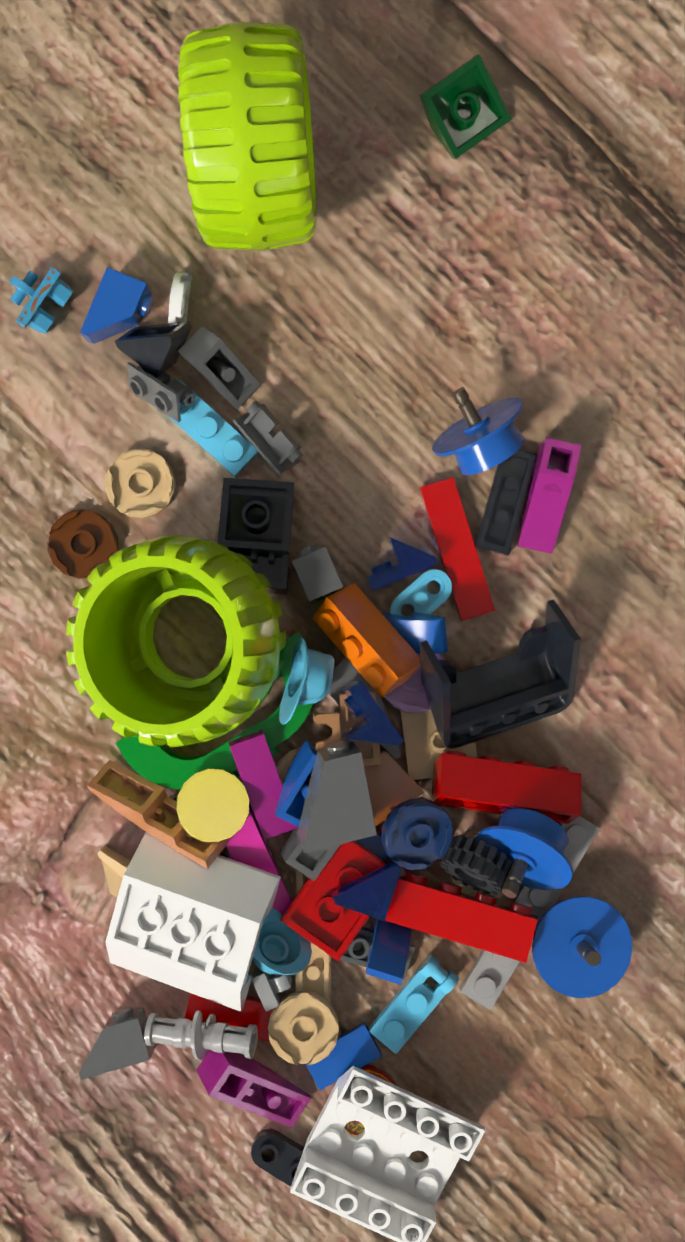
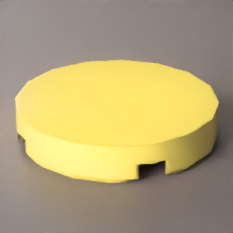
[176,769,249,842]

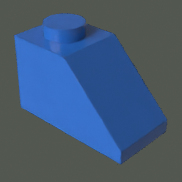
[80,267,153,344]
[275,740,317,827]

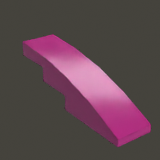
[226,804,293,914]

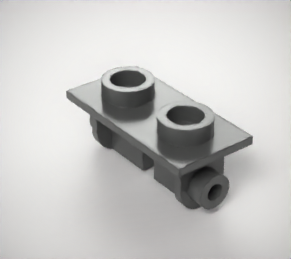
[127,362,195,422]
[233,401,303,475]

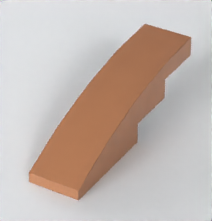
[87,760,229,869]

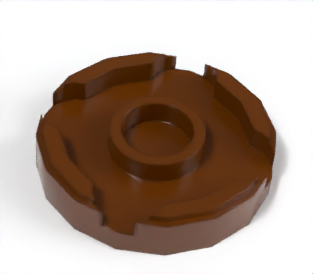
[47,510,119,579]

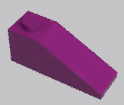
[196,1050,311,1128]

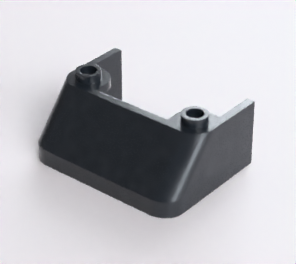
[420,599,581,748]

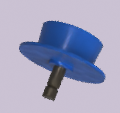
[432,387,525,475]
[475,808,573,898]
[532,896,632,998]

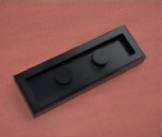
[475,450,537,556]

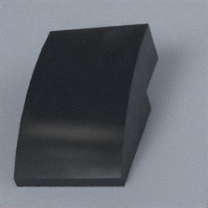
[218,477,294,595]

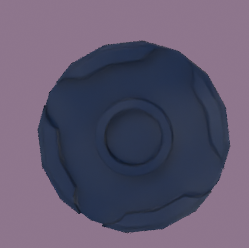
[381,798,454,870]

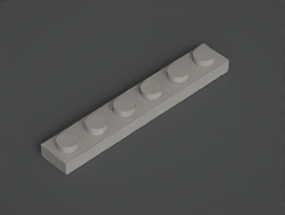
[459,816,600,1010]

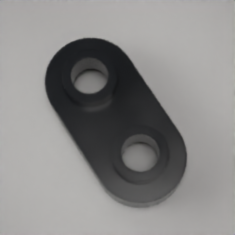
[251,1129,304,1187]

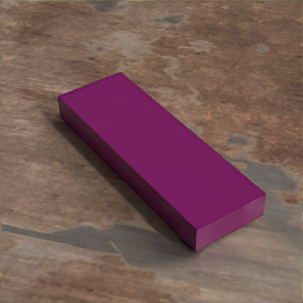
[229,730,298,840]

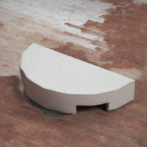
[168,272,192,323]

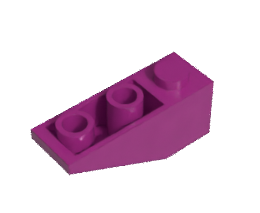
[517,438,582,554]

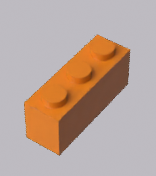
[312,583,420,698]

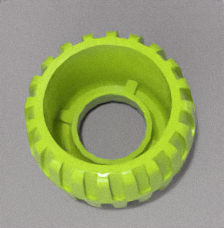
[178,21,317,251]
[66,535,287,747]

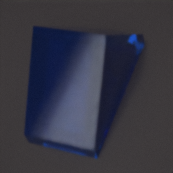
[331,861,401,921]

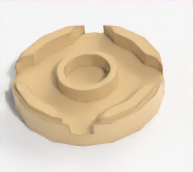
[105,449,176,519]
[268,991,339,1065]

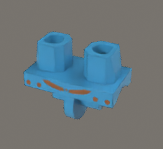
[9,267,73,334]

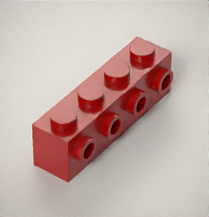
[431,751,581,824]
[385,872,538,963]

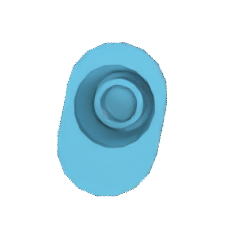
[279,638,334,725]
[252,908,312,975]

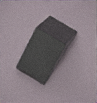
[115,321,192,378]

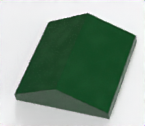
[419,54,512,159]

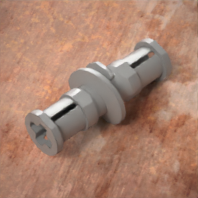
[144,1010,258,1060]

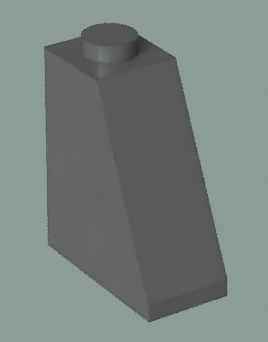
[297,740,377,853]

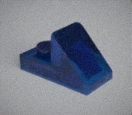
[367,537,438,592]
[341,681,404,746]

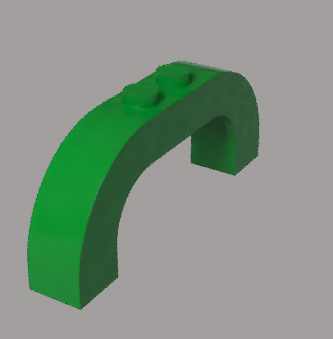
[115,632,313,790]

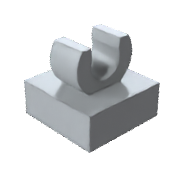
[251,967,292,1012]

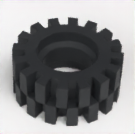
[441,835,512,895]

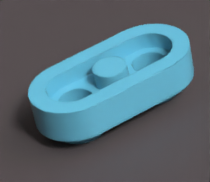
[390,569,452,616]

